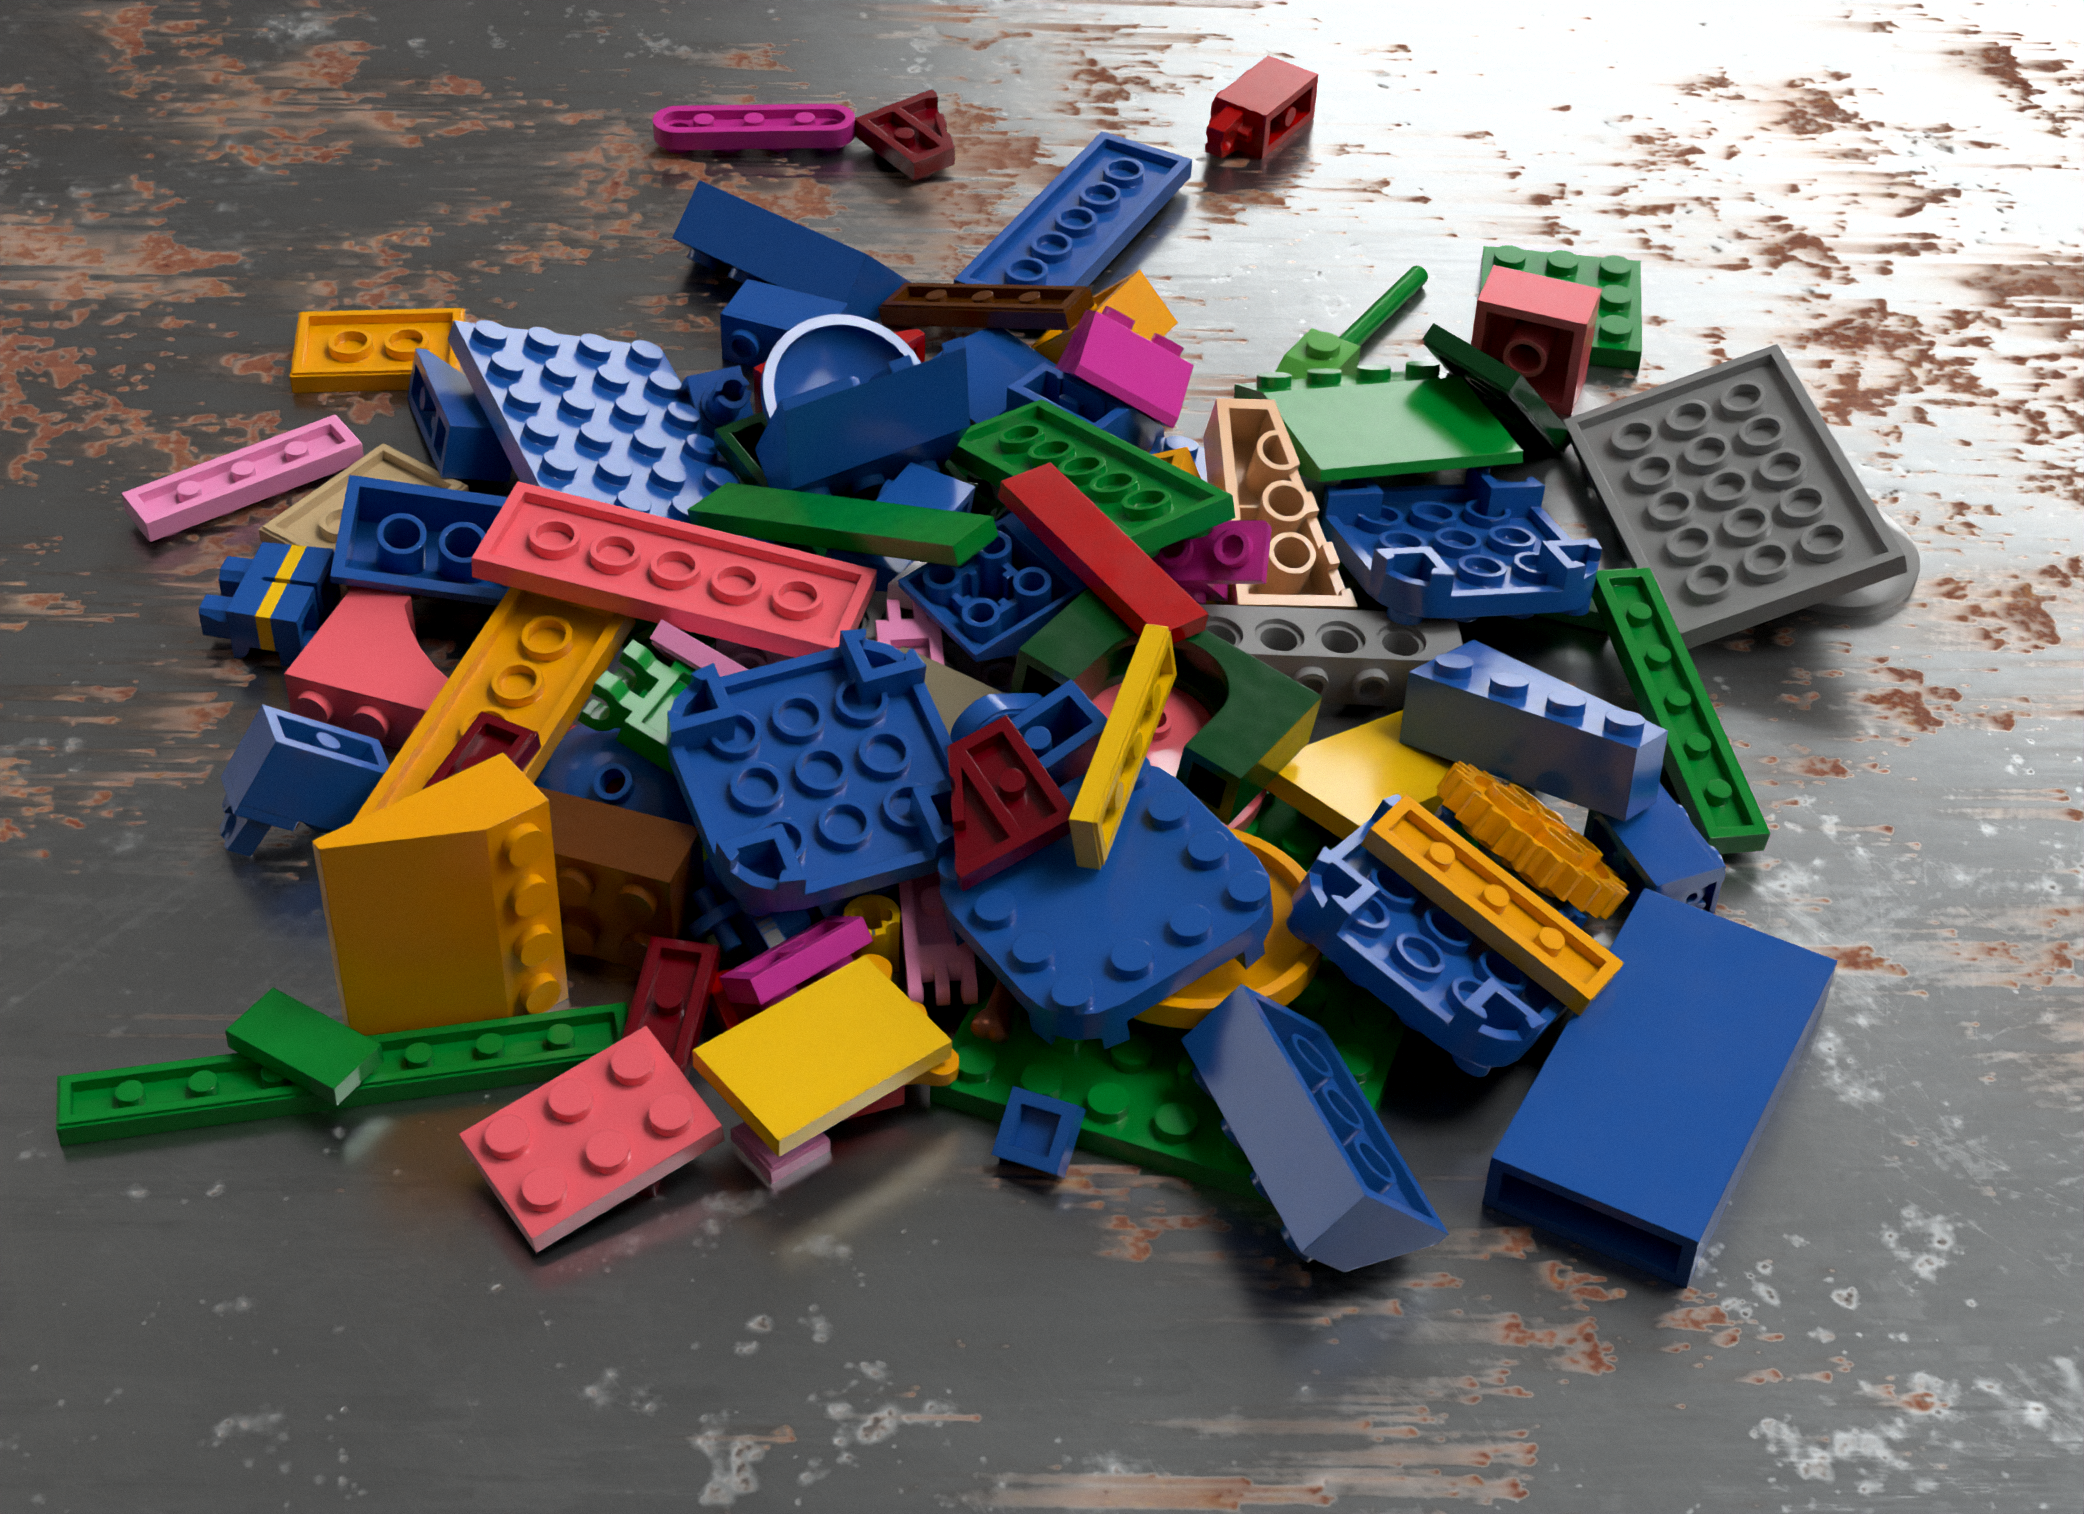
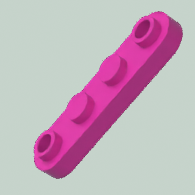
[653,104,855,153]

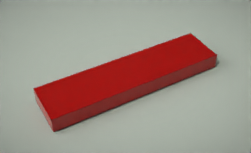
[998,462,1209,644]

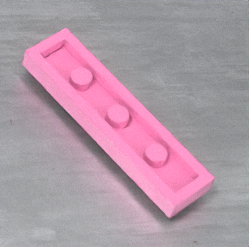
[121,414,364,542]

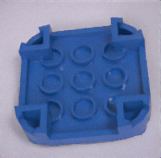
[1319,466,1602,625]
[666,629,955,916]
[938,757,1273,1049]
[1286,794,1588,1077]

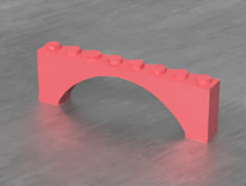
[284,586,625,794]

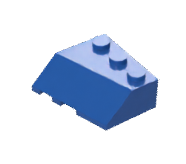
[755,336,970,499]

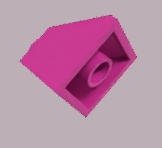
[1055,306,1194,428]

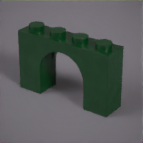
[1010,587,1322,826]

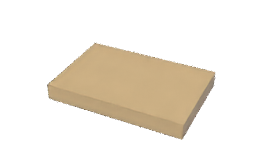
[259,443,469,591]

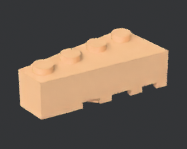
[1203,398,1358,610]

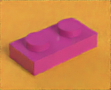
[719,915,873,1010]

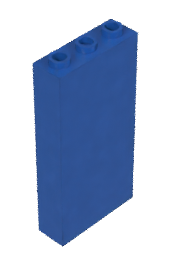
[1482,888,1838,1289]

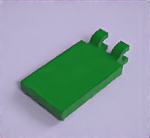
[577,640,696,775]

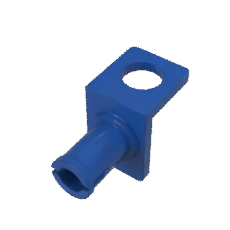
[680,365,754,438]

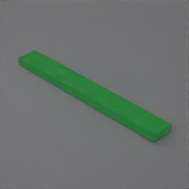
[56,1002,629,1146]

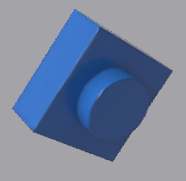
[991,1086,1086,1178]

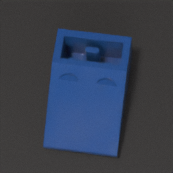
[898,513,1088,662]

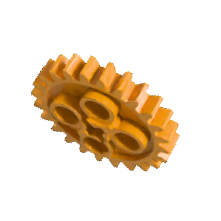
[1436,761,1629,920]

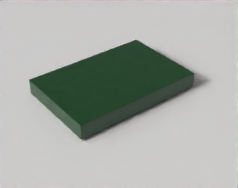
[1422,323,1570,453]

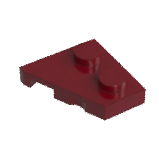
[854,89,955,180]
[948,715,1073,892]

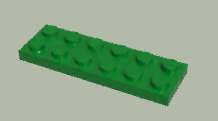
[948,399,1236,558]

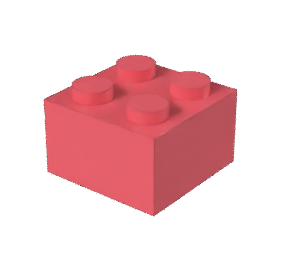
[1471,265,1602,416]

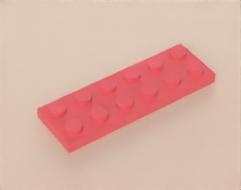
[471,481,877,658]

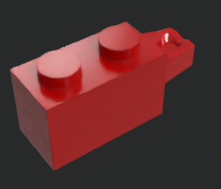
[1205,55,1319,159]

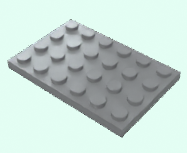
[1563,343,1907,649]

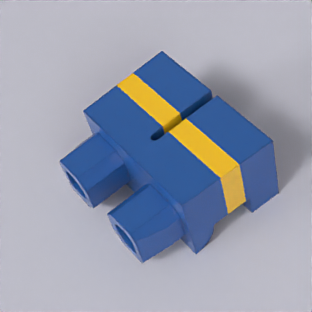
[199,542,341,667]

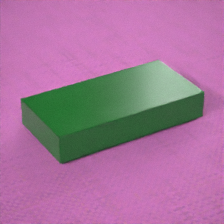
[225,987,384,1106]

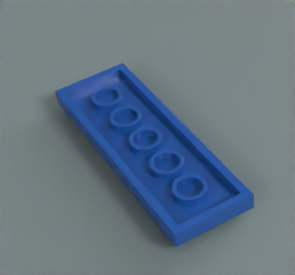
[954,131,1192,287]

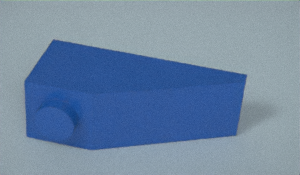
[407,348,512,482]

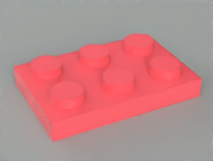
[459,1026,725,1253]

